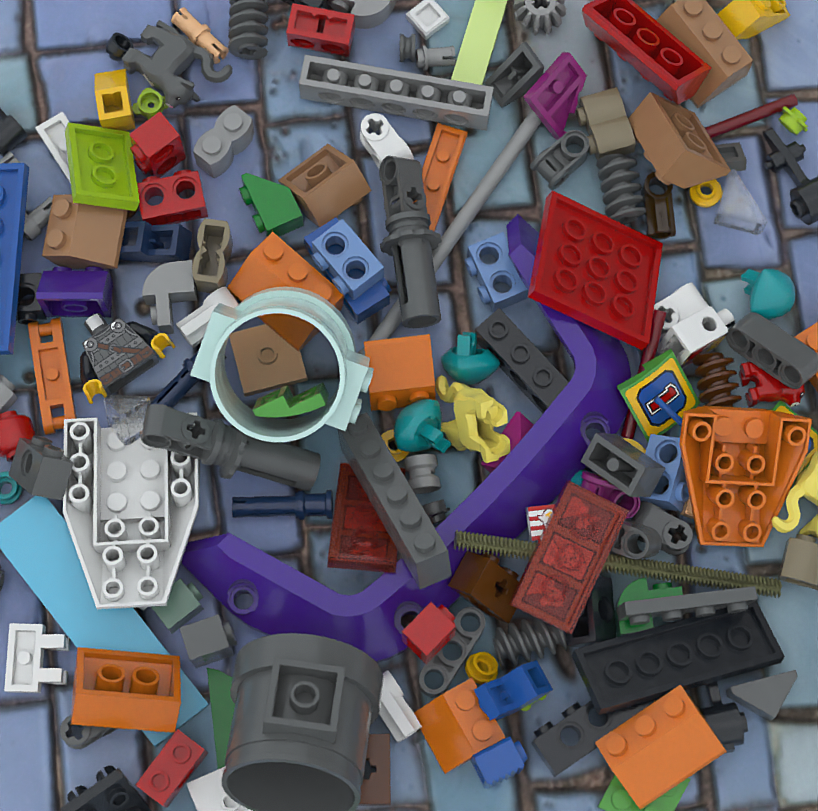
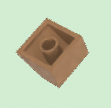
[278,144,372,227]
[42,194,128,269]

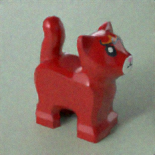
[738,362,805,408]

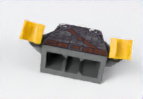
[80,313,176,404]

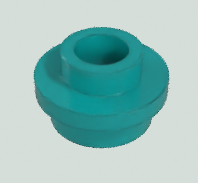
[0,471,23,505]

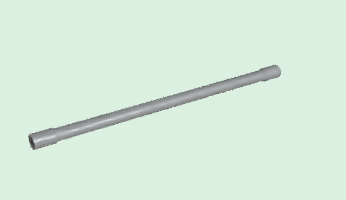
[358,109,542,356]

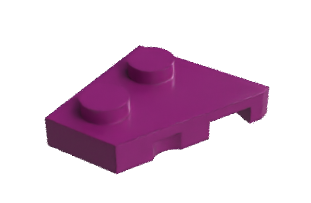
[523,52,587,140]

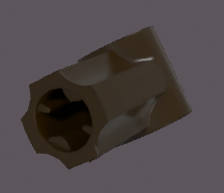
[641,171,676,240]

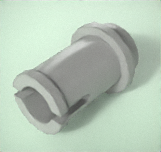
[415,45,456,71]

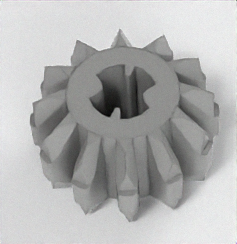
[513,0,567,35]

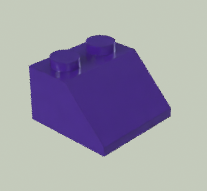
[36,266,113,317]

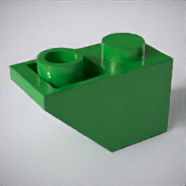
[239,173,304,237]

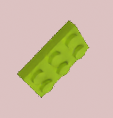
[65,122,140,211]

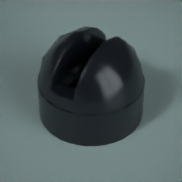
[106,33,134,61]

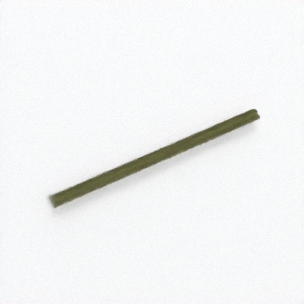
[454,530,782,598]

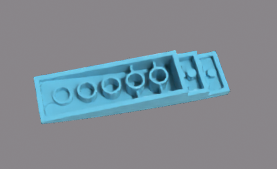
[0,496,209,747]

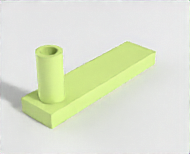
[451,0,509,85]

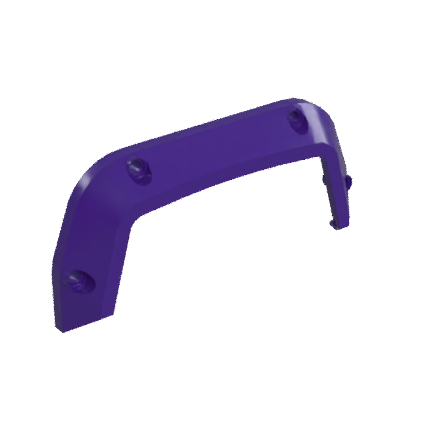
[180,214,631,663]

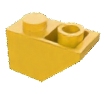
[717,0,790,39]
[94,69,136,131]

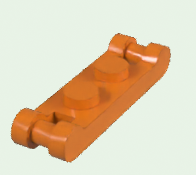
[28,317,77,435]

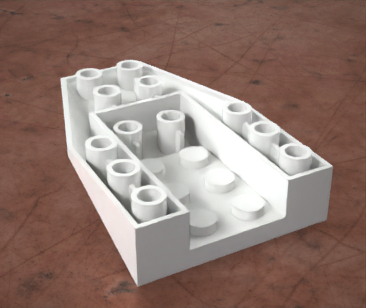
[63,412,200,609]

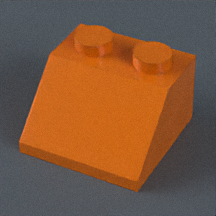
[364,334,436,411]
[414,678,506,774]

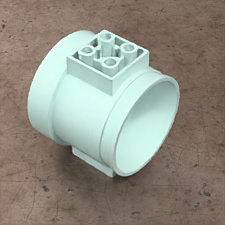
[190,287,374,442]

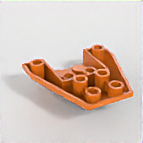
[679,406,812,547]

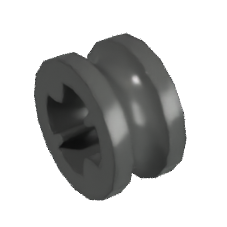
[400,34,415,62]

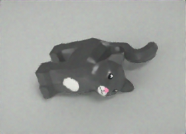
[122,20,233,109]

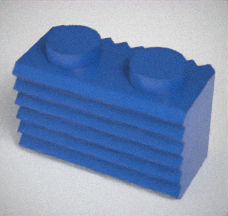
[471,736,528,789]

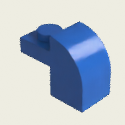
[474,660,553,721]

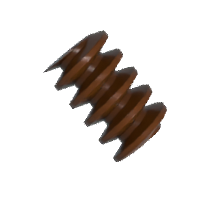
[692,352,742,407]

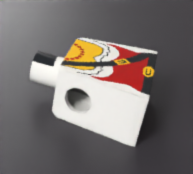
[657,306,735,369]

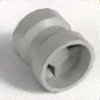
[404,454,441,494]

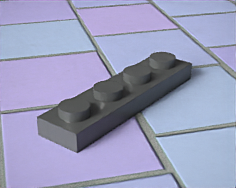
[616,586,758,625]

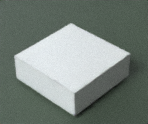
[406,0,450,40]

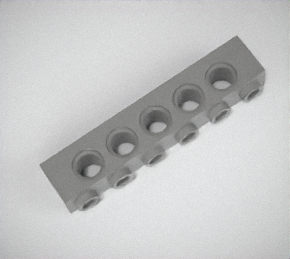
[299,55,494,131]

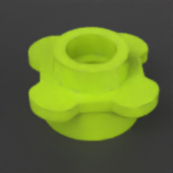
[132,88,169,120]
[778,106,808,136]

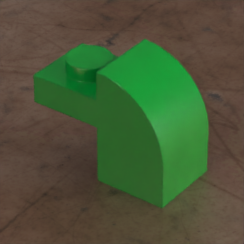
[614,577,683,637]

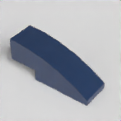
[119,221,192,263]

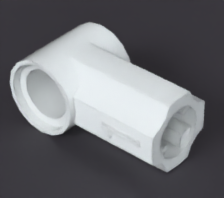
[176,287,239,348]
[379,670,422,743]

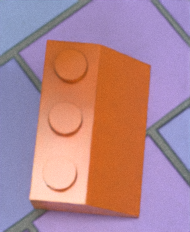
[227,232,344,352]
[71,647,181,733]
[595,684,727,810]

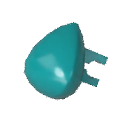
[741,269,796,320]
[440,332,500,385]
[394,399,452,454]

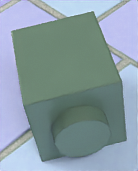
[151,578,204,634]

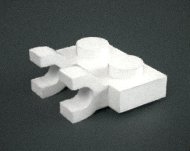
[4,623,71,693]

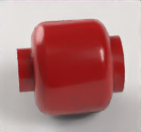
[0,410,36,462]

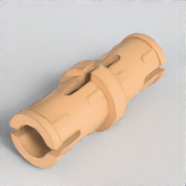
[171,7,229,64]

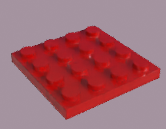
[528,190,663,350]

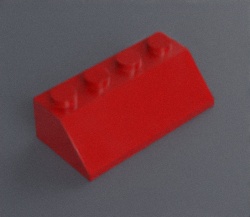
[582,0,711,105]

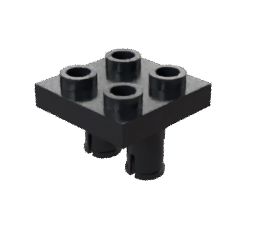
[60,765,152,811]

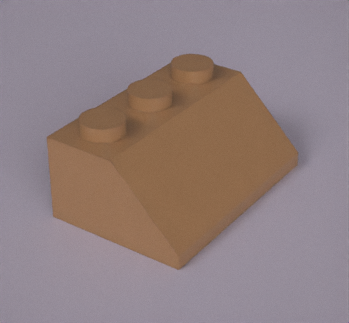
[656,0,753,109]
[628,92,731,189]

